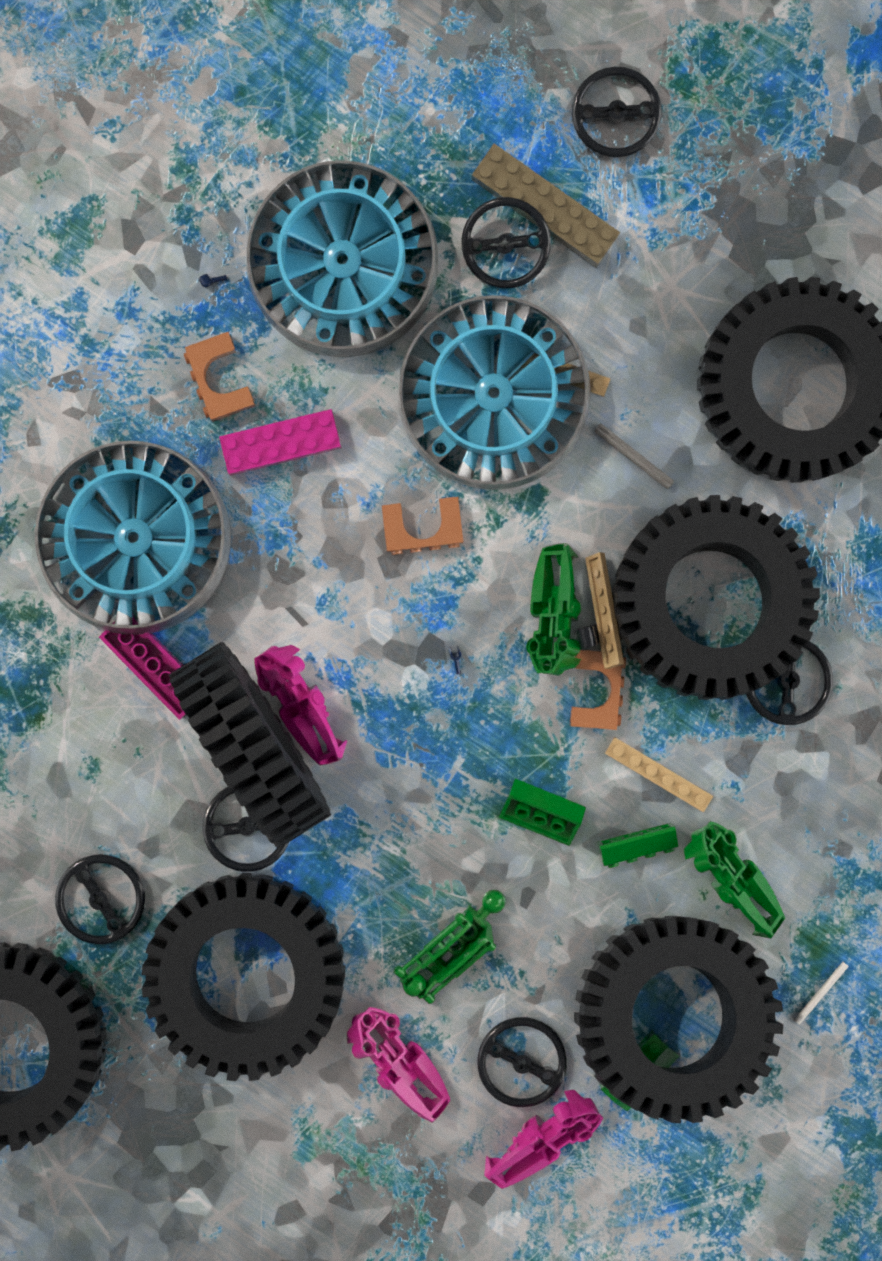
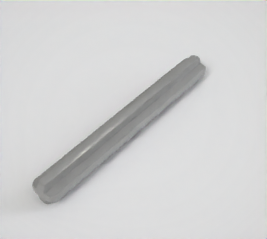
[595,424,674,489]

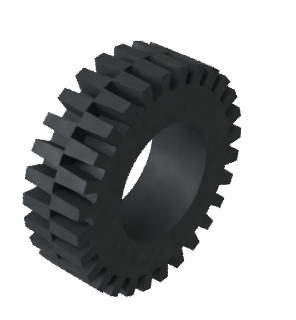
[697,277,882,483]
[612,495,820,700]
[169,642,331,848]
[141,873,345,1081]
[574,916,783,1124]
[0,942,107,1152]

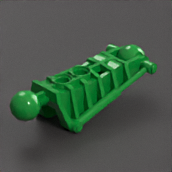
[393,890,506,1004]

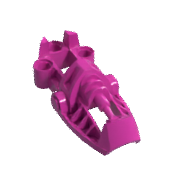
[254,645,347,766]
[347,1007,451,1123]
[484,1090,603,1189]

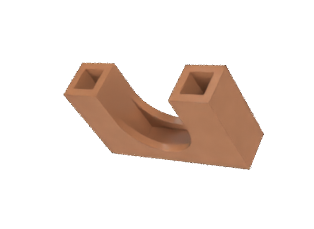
[183,332,256,422]
[382,497,463,555]
[570,650,626,730]

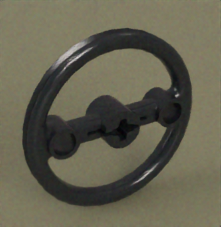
[572,66,662,157]
[461,197,551,288]
[746,641,833,725]
[202,787,289,872]
[55,854,145,944]
[477,1017,567,1107]

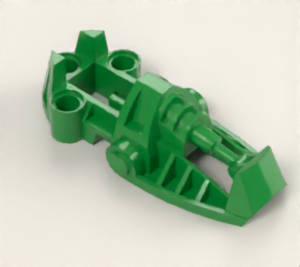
[526,543,581,676]
[684,821,785,939]

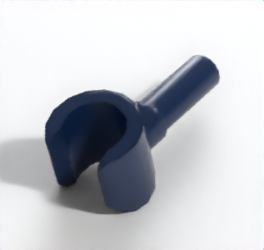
[199,274,227,288]
[448,646,461,674]

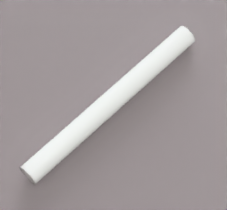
[794,962,849,1025]

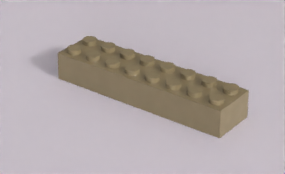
[472,143,620,268]

